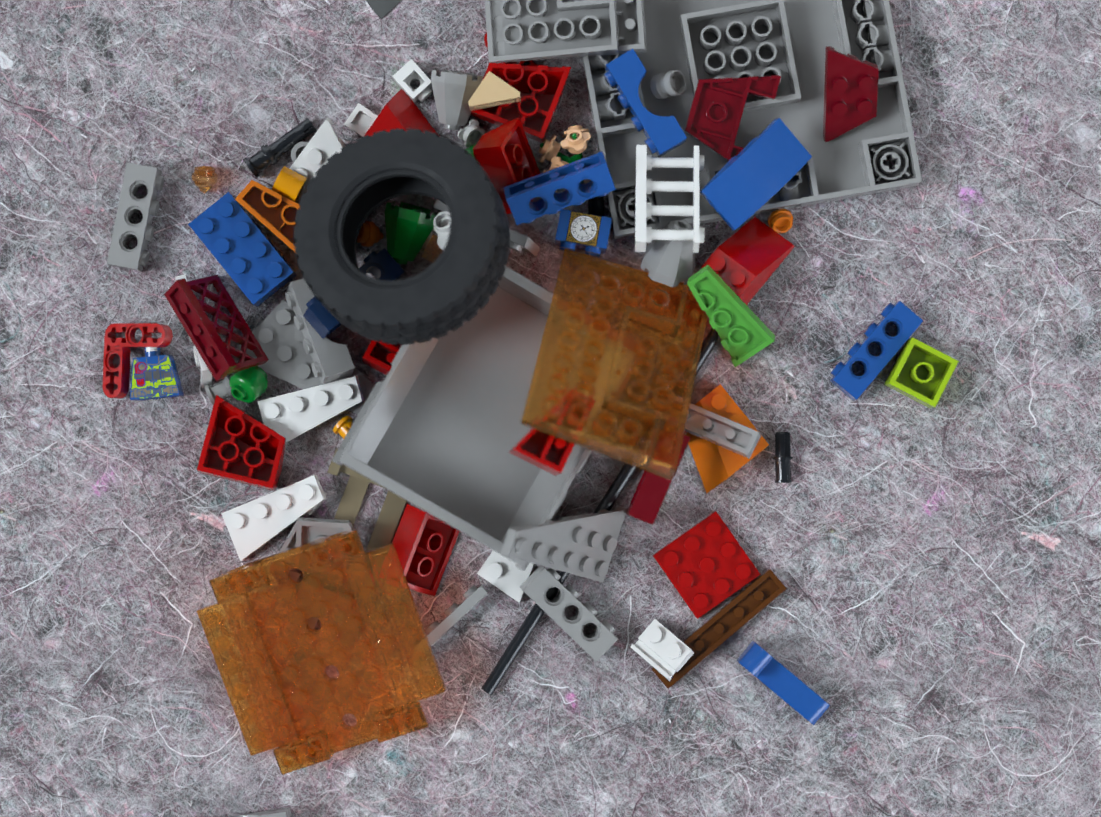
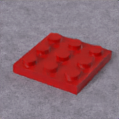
[653,511,761,619]

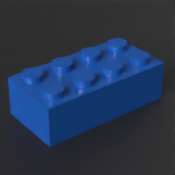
[188,192,297,307]

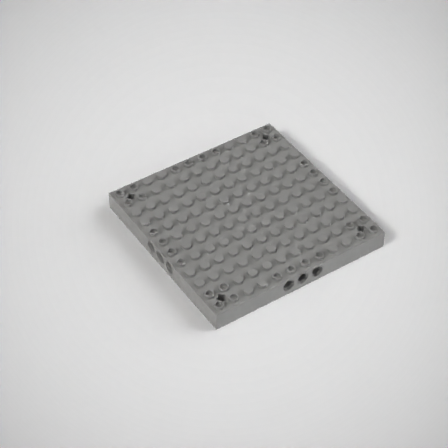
[582,0,922,240]

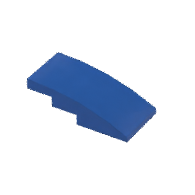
[700,118,812,231]

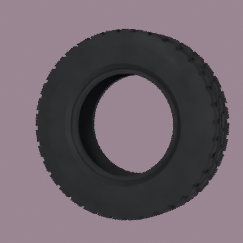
[294,128,510,345]

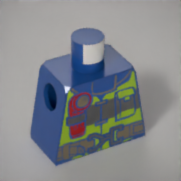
[130,348,184,401]

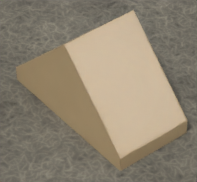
[468,71,521,111]

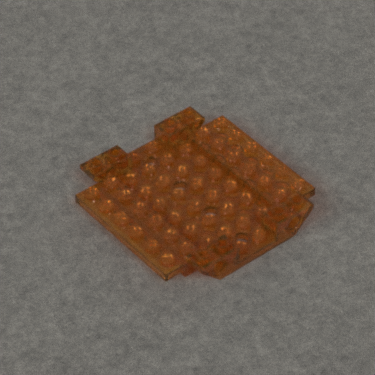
[197,530,446,775]

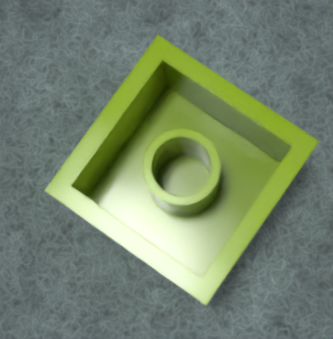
[884,337,959,408]

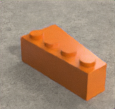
[235,180,300,252]

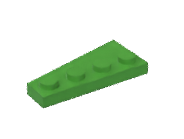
[687,265,775,367]

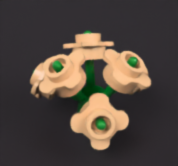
[538,125,591,193]

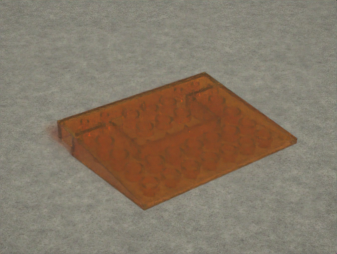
[521,248,708,480]

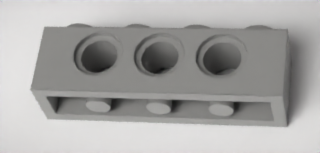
[107,162,164,272]
[520,565,618,662]

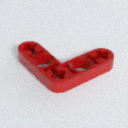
[102,323,173,399]

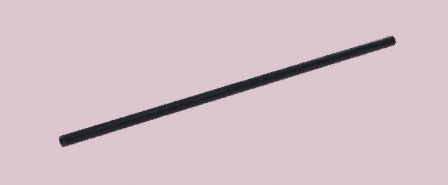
[481,328,720,695]

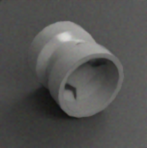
[650,69,687,100]

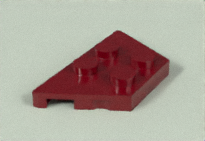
[823,46,879,142]

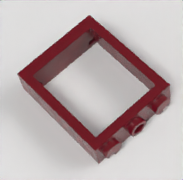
[626,424,691,525]

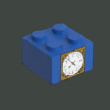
[555,209,612,257]

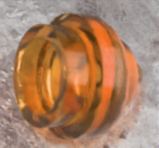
[192,166,218,193]

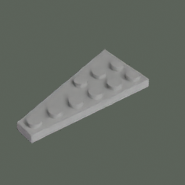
[231,299,375,415]
[500,507,627,582]

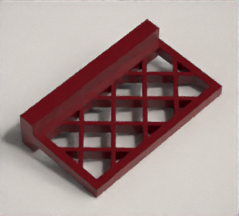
[164,275,269,381]

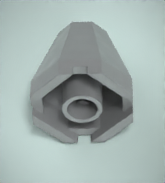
[431,69,484,130]
[640,220,695,287]

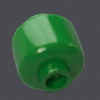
[229,366,268,403]

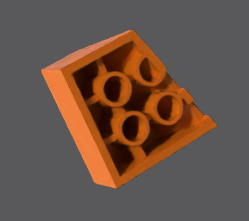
[685,384,769,494]

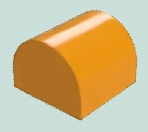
[272,166,307,202]

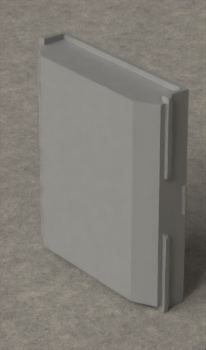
[332,265,646,571]

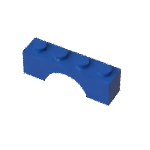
[604,49,687,157]

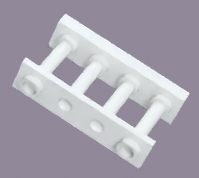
[635,145,705,253]

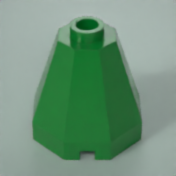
[385,200,438,265]

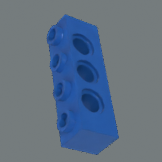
[504,152,616,225]
[830,301,923,401]

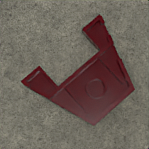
[685,75,781,161]

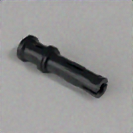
[243,118,317,179]

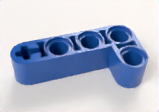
[736,641,830,725]

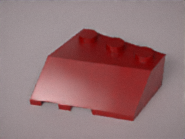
[197,395,286,491]

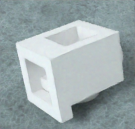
[392,59,433,102]

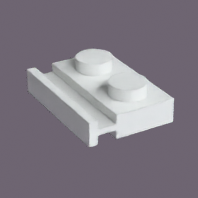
[631,619,694,681]

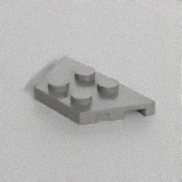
[272,517,373,574]

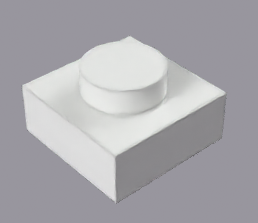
[344,103,377,137]

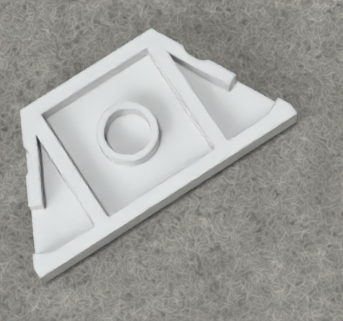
[289,117,345,202]

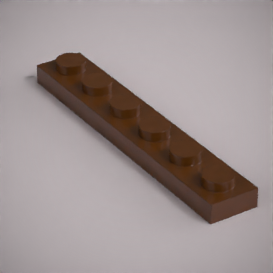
[651,569,787,689]

